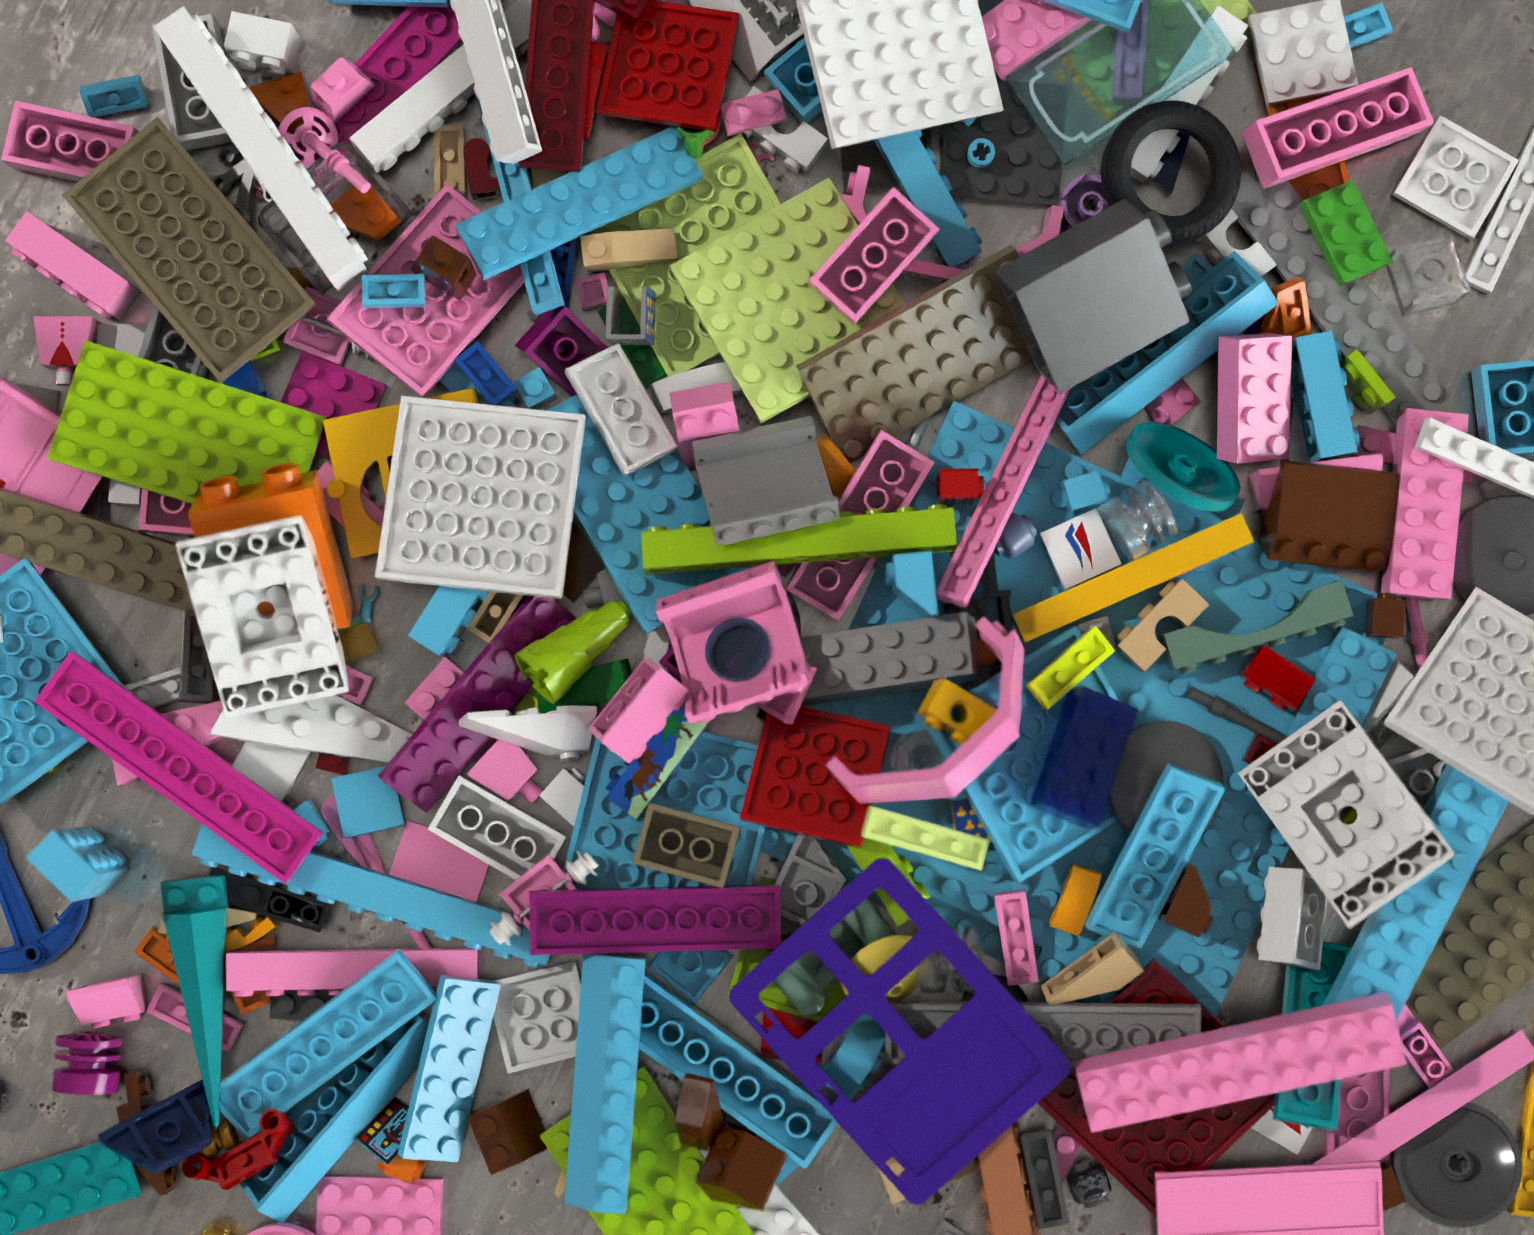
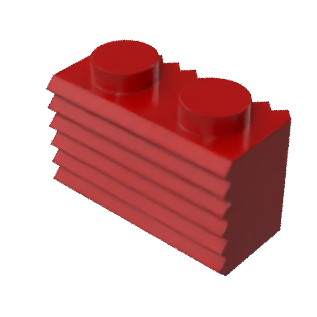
[937,468,984,505]
[1239,644,1316,712]

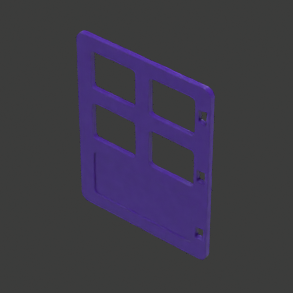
[729,858,1071,1205]

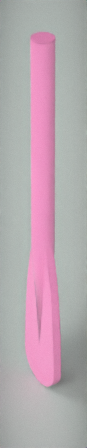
[321,795,434,949]

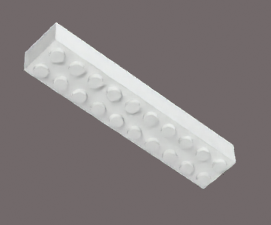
[153,6,368,292]

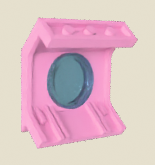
[656,560,813,724]

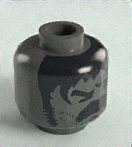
[1067,1159,1112,1208]

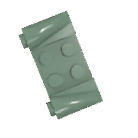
[759,898,897,1015]

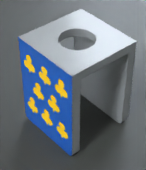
[605,286,656,345]

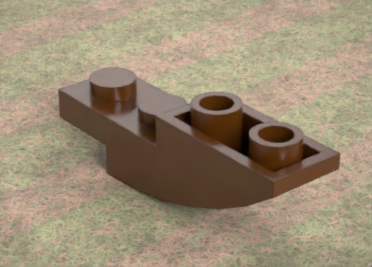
[116,1069,177,1195]

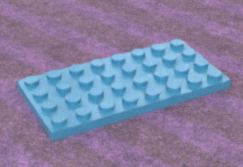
[546,395,748,636]

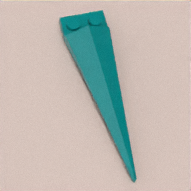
[160,874,228,1128]

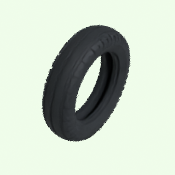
[1101,101,1241,244]

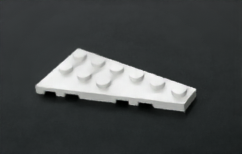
[209,695,412,764]

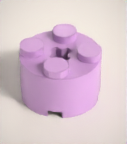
[1058,174,1109,229]

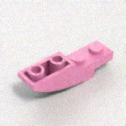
[1396,1004,1454,1088]

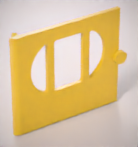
[323,388,480,558]

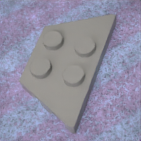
[775,834,847,934]

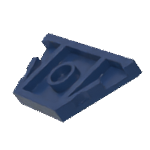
[98,1080,212,1175]

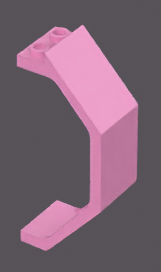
[826,617,1024,804]

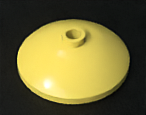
[841,935,930,1001]

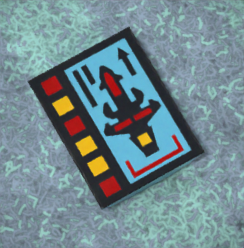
[356,1098,408,1164]

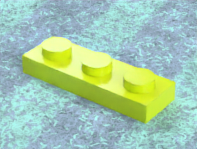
[1025,626,1115,710]

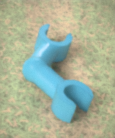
[338,583,380,635]

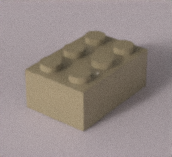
[633,802,740,888]

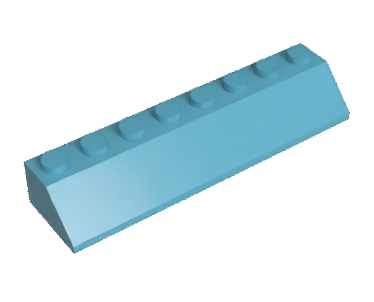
[1055,251,1279,455]
[564,953,646,1214]
[639,970,838,1169]
[239,1010,430,1223]

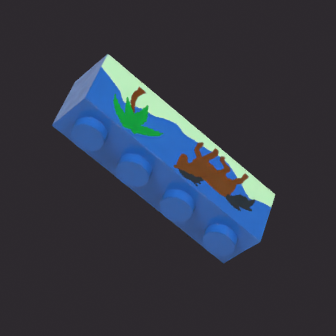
[606,700,710,820]

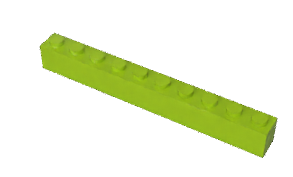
[641,504,957,575]

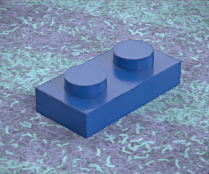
[454,341,517,406]

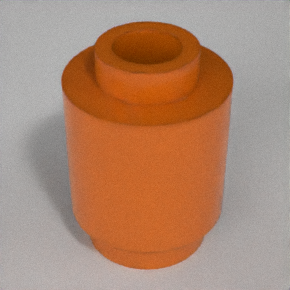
[377,1155,426,1184]

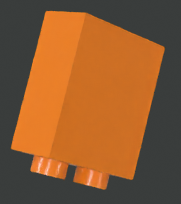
[188,462,354,629]

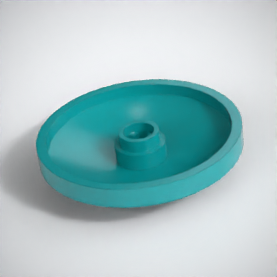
[1126,422,1241,512]

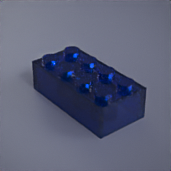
[1030,686,1139,828]

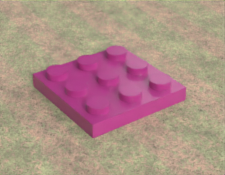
[280,350,388,461]

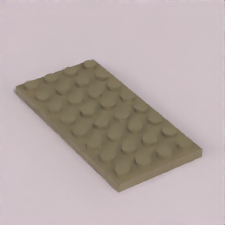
[62,117,317,383]
[796,245,1033,463]
[1405,820,1534,1049]

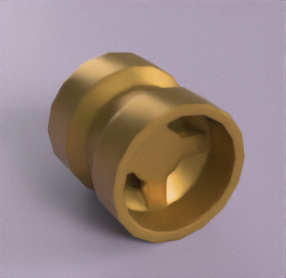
[202,1119,239,1158]

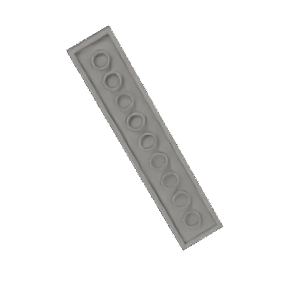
[1231,164,1452,427]
[885,1001,1201,1067]

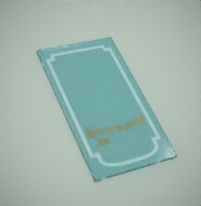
[1006,0,1236,165]

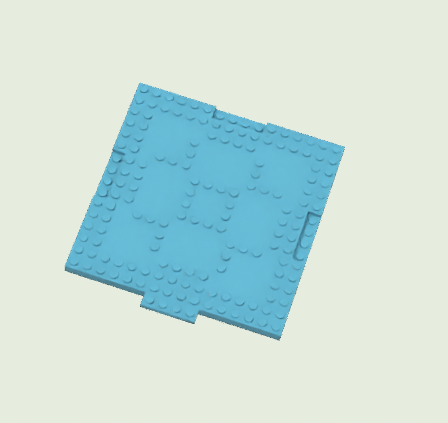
[760,401,1386,1016]

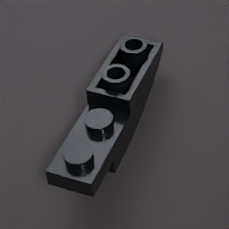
[209,867,330,933]

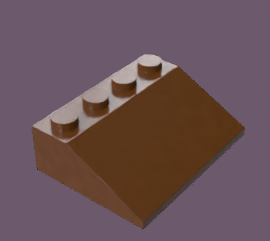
[1258,460,1400,571]

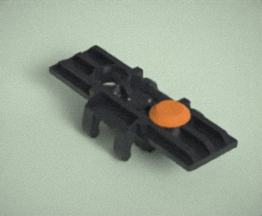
[943,551,1013,691]

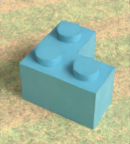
[823,1014,885,1099]

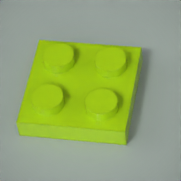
[1339,349,1395,414]

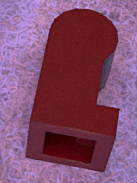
[463,138,502,200]

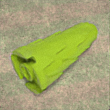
[514,600,631,704]

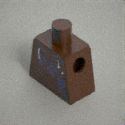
[410,235,477,301]

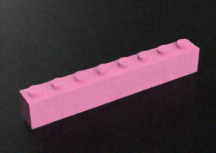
[226,948,478,997]

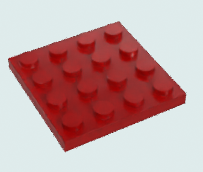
[596,0,739,132]
[740,706,891,848]

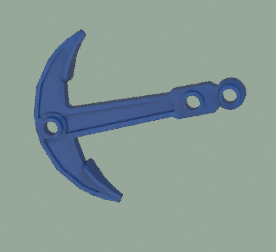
[0,830,90,974]

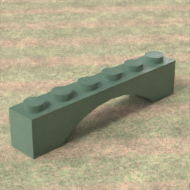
[1160,580,1354,674]

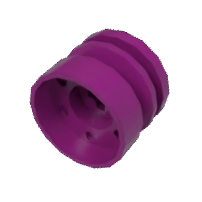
[52,1031,122,1095]

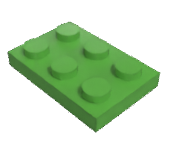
[1299,180,1393,286]

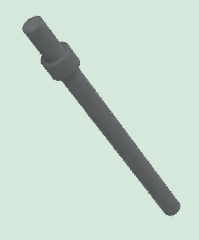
[1187,687,1288,744]

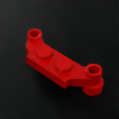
[182,1109,294,1190]

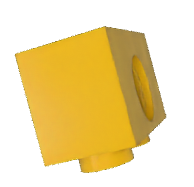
[917,678,997,745]

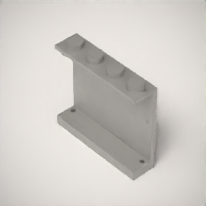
[691,416,839,546]

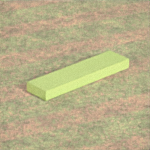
[860,805,990,871]

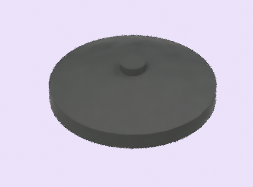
[1453,495,1534,616]
[1105,721,1224,834]
[1393,1102,1523,1228]

